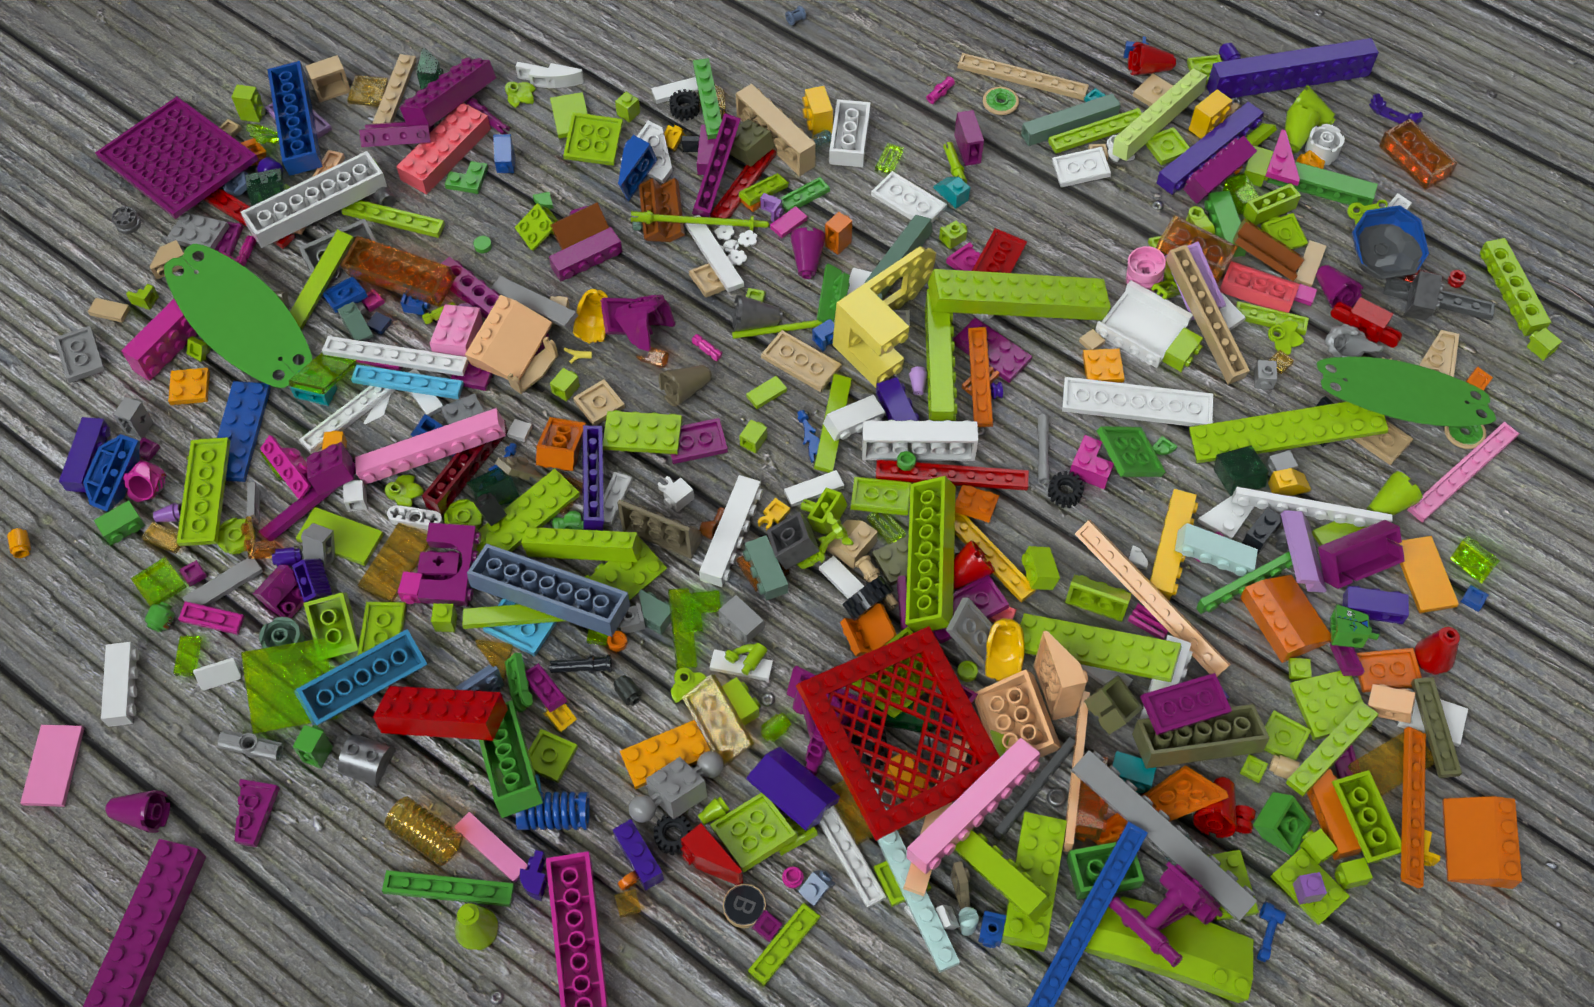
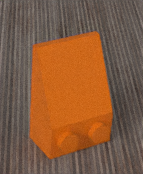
[536,417,586,471]

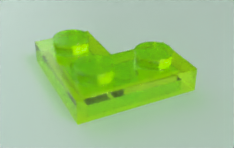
[246,124,279,144]
[680,590,721,633]

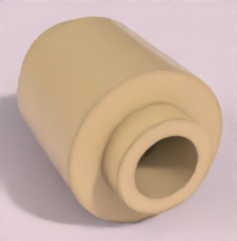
[1269,755,1300,779]

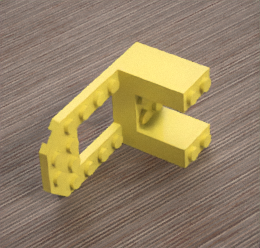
[832,246,936,388]

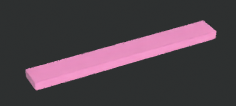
[1407,422,1520,523]

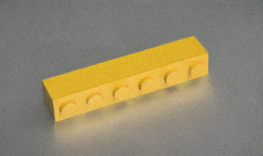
[1150,489,1198,601]

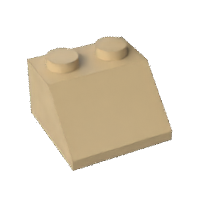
[826,520,878,569]

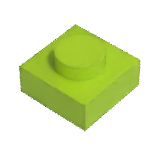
[1288,658,1312,680]

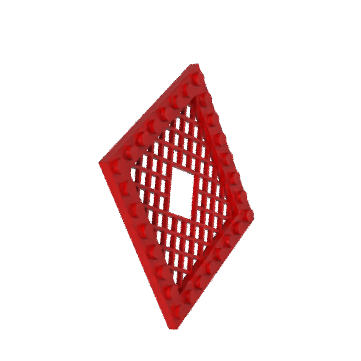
[796,626,1000,841]

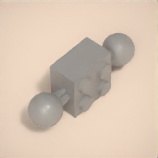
[629,751,723,823]

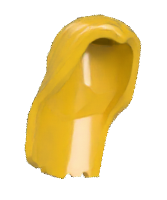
[573,289,608,344]
[985,618,1025,682]

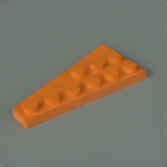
[1088,765,1229,845]

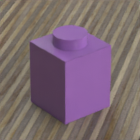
[1293,872,1327,905]

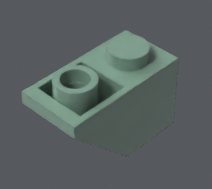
[639,589,675,635]

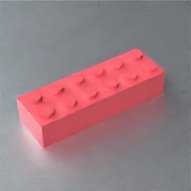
[396,103,491,195]

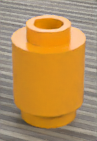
[7,528,31,558]

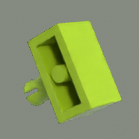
[801,488,848,535]

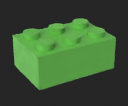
[1066,842,1144,900]

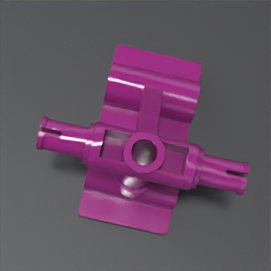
[787,666,867,776]
[1109,861,1223,967]

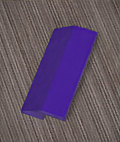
[746,747,840,831]

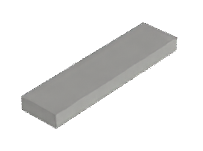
[183,555,263,606]

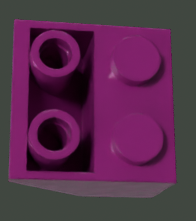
[253,565,304,618]

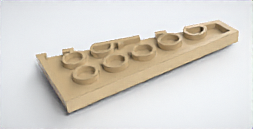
[1419,330,1459,377]

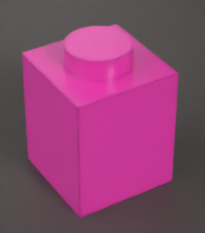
[398,571,425,604]

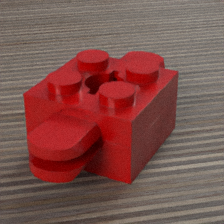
[1330,297,1402,348]

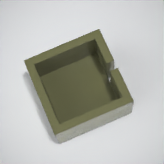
[730,119,775,166]
[1084,675,1143,735]

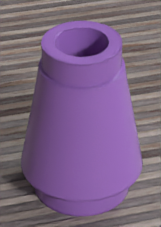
[153,503,182,522]

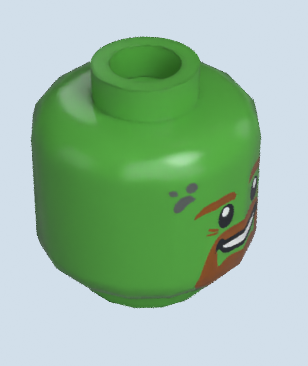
[144,602,176,633]

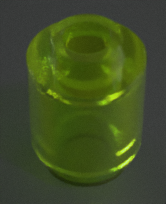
[760,712,791,742]

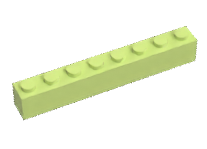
[1112,69,1207,161]

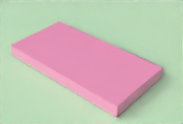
[20,725,84,807]

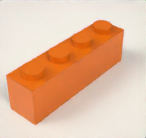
[1307,769,1362,860]

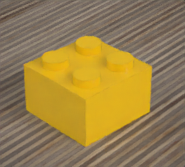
[802,86,833,137]
[1189,90,1233,139]

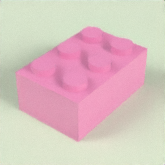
[430,304,483,357]

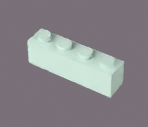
[1175,523,1258,576]

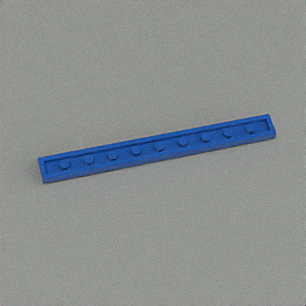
[1027,821,1148,1007]

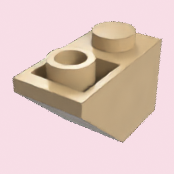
[150,240,187,280]

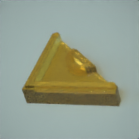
[475,639,513,681]

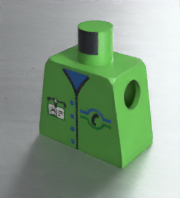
[1330,604,1380,648]

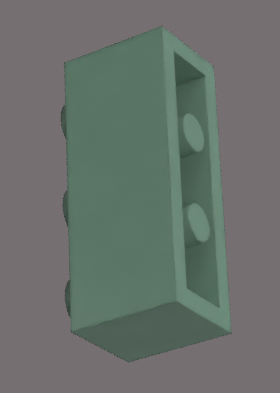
[743,535,788,601]

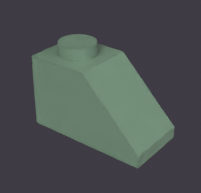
[337,302,374,341]

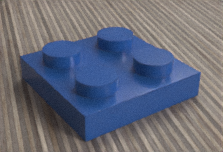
[322,276,368,313]

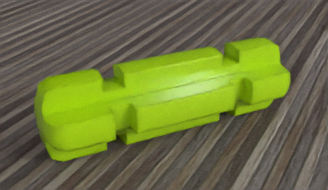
[422,302,455,324]

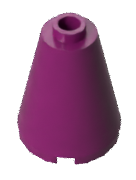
[790,227,826,279]
[1316,265,1363,309]
[105,790,170,833]

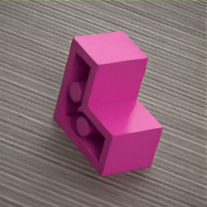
[1069,435,1114,489]

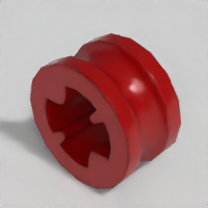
[1447,270,1466,288]

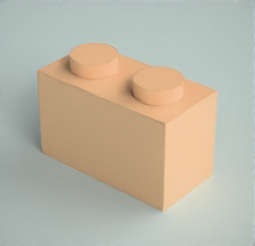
[1368,684,1415,723]

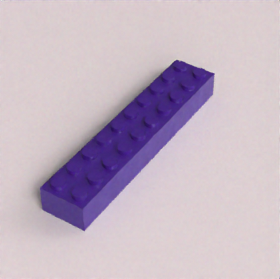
[1206,38,1379,98]

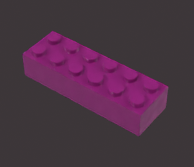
[399,57,496,127]

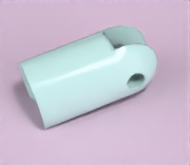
[958,907,979,936]

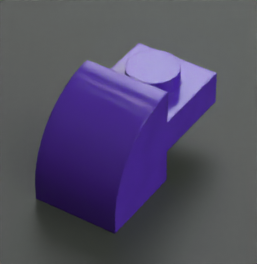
[520,850,548,901]

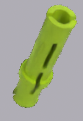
[943,142,967,184]

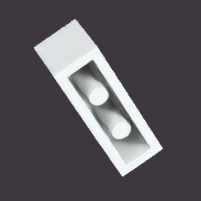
[823,394,885,441]

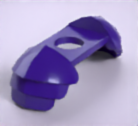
[1369,93,1423,127]

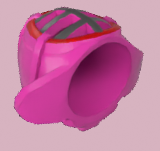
[123,460,167,502]

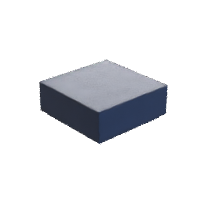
[367,312,392,335]

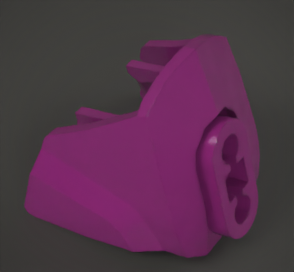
[615,295,676,352]

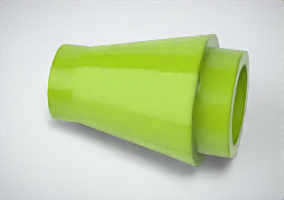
[698,796,730,825]

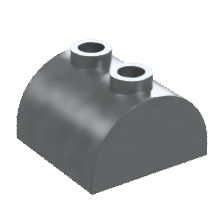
[338,734,395,787]

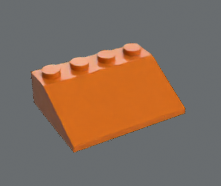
[1240,575,1331,663]
[1442,796,1522,889]

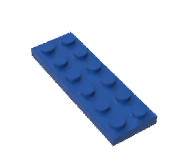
[217,381,271,482]

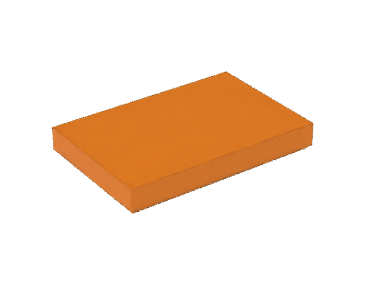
[1356,648,1422,693]

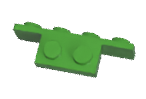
[817,263,850,323]

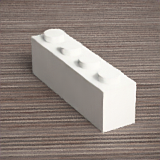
[101,642,139,727]

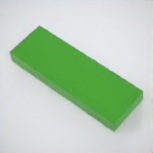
[779,177,830,213]

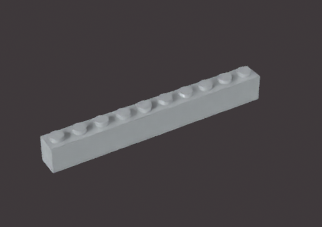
[1071,750,1257,921]

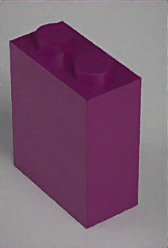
[954,110,984,166]

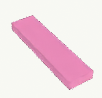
[454,812,528,883]

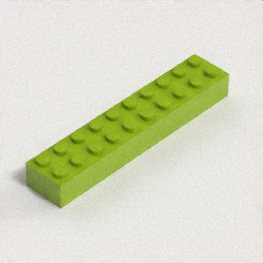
[928,269,1111,320]

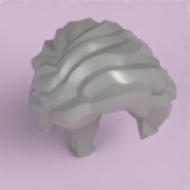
[1325,324,1384,357]

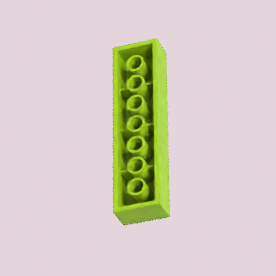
[925,289,957,421]
[905,476,956,632]

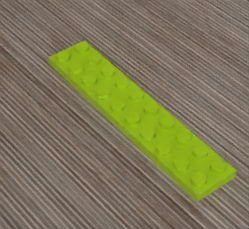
[1189,402,1388,464]

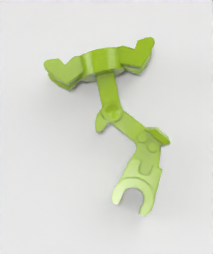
[797,512,854,569]

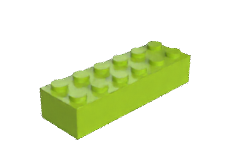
[1001,812,1067,952]

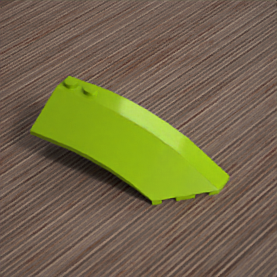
[1068,896,1254,1003]

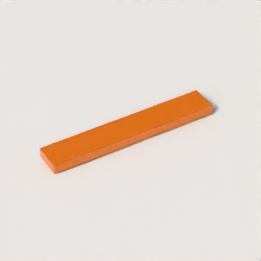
[968,327,993,427]

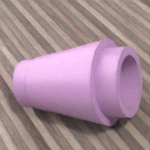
[909,367,927,395]

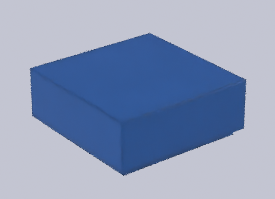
[1460,585,1489,612]

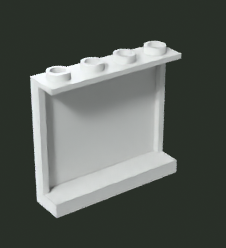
[1095,280,1193,368]

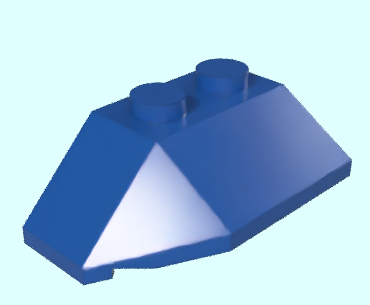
[83,434,140,512]

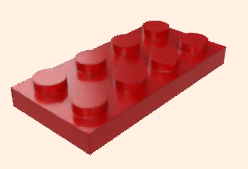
[972,228,1027,273]

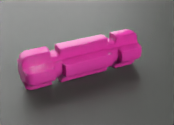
[236,235,256,266]
[692,334,722,361]

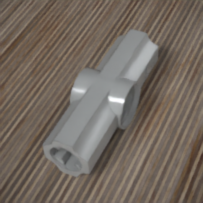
[217,730,284,761]

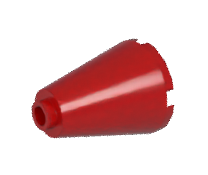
[1128,42,1176,76]
[953,540,995,590]
[1414,627,1460,675]
[1193,777,1237,838]

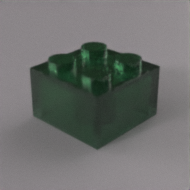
[1214,445,1269,496]

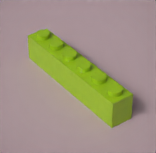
[521,527,642,562]
[954,828,1052,923]

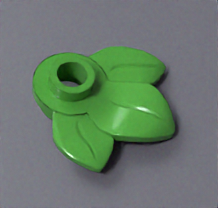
[552,511,583,530]

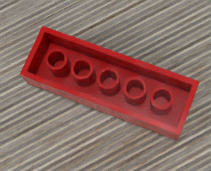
[373,686,508,741]

